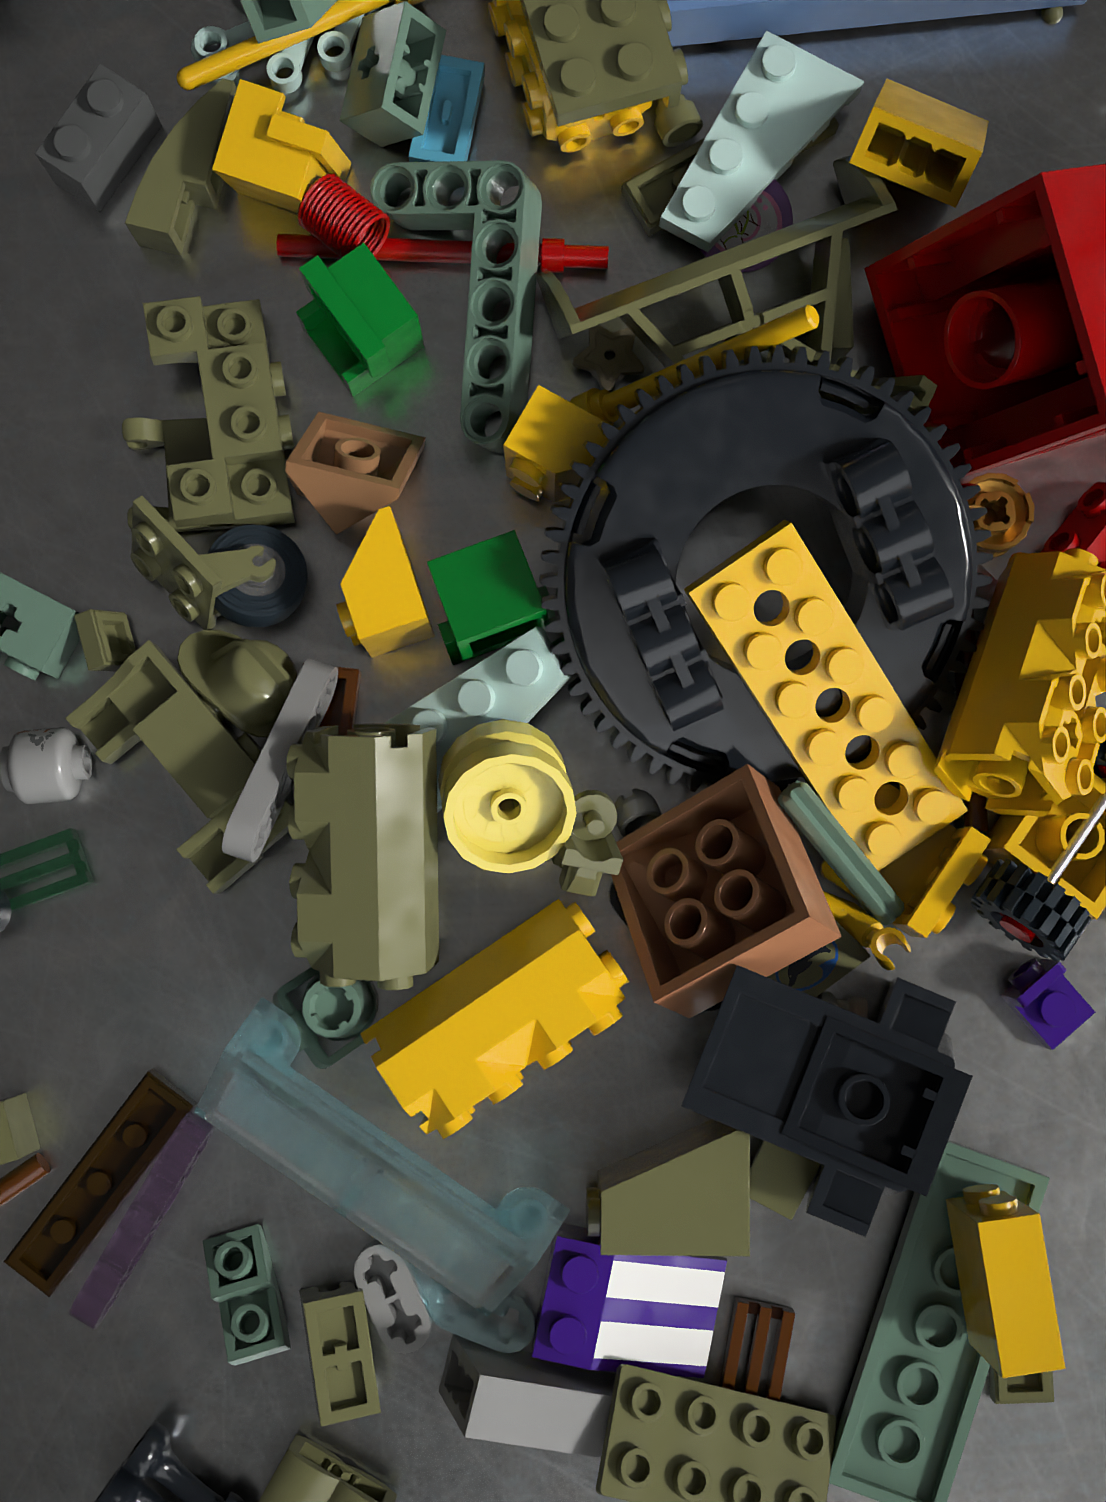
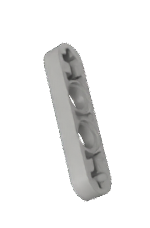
[222,658,338,863]

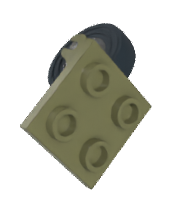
[130,495,308,630]

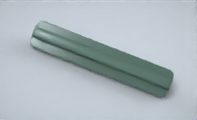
[778,780,905,926]

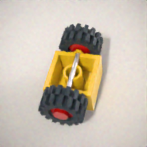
[970,740,1106,962]

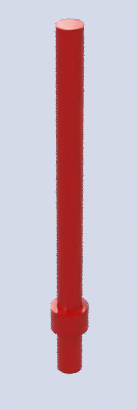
[276,234,609,273]

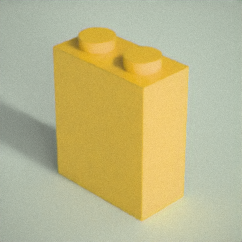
[849,78,989,208]
[946,1184,1066,1378]

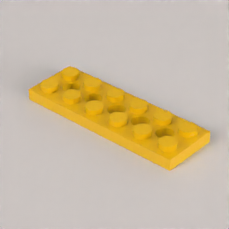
[684,520,968,871]

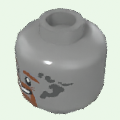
[0,727,92,804]

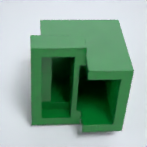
[296,243,425,397]
[427,530,556,665]

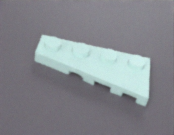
[659,30,864,252]

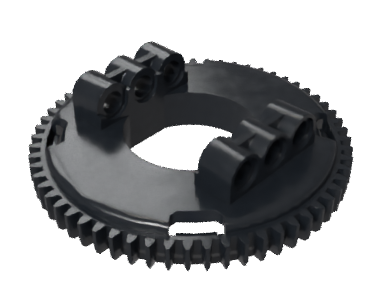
[539,345,993,792]

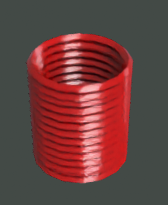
[297,174,390,258]

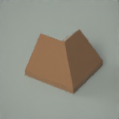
[285,411,426,535]

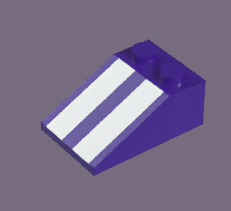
[532,1221,727,1378]

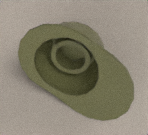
[177,630,298,738]

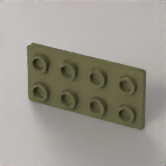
[596,1364,836,1502]

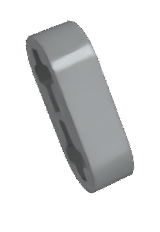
[354,1238,433,1354]

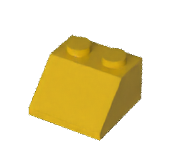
[503,384,617,503]
[336,506,435,658]

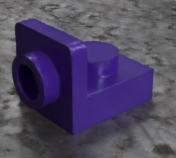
[1000,958,1096,1050]

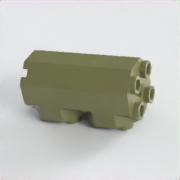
[286,723,439,990]

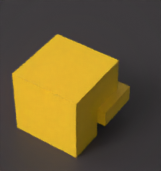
[212,79,351,213]

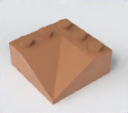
[611,764,842,1019]

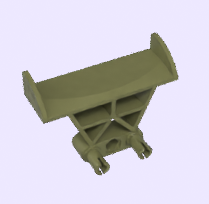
[537,156,897,409]

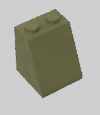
[586,1119,750,1257]

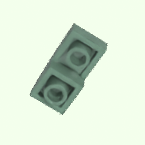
[203,1224,291,1366]

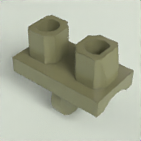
[551,790,623,897]

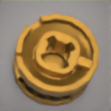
[967,473,1035,558]

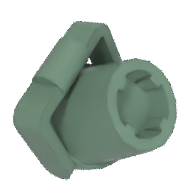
[273,967,378,1069]

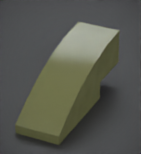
[125,79,237,256]

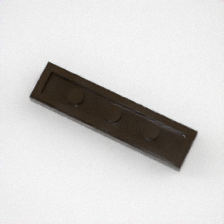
[3,1069,198,1297]

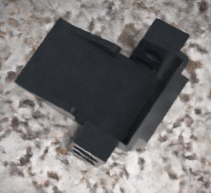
[681,965,973,1237]

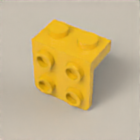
[820,783,991,938]

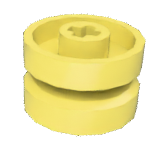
[438,719,577,874]

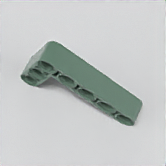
[370,160,542,453]

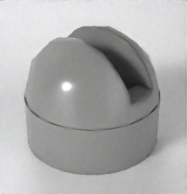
[615,788,662,837]

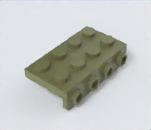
[520,0,688,126]

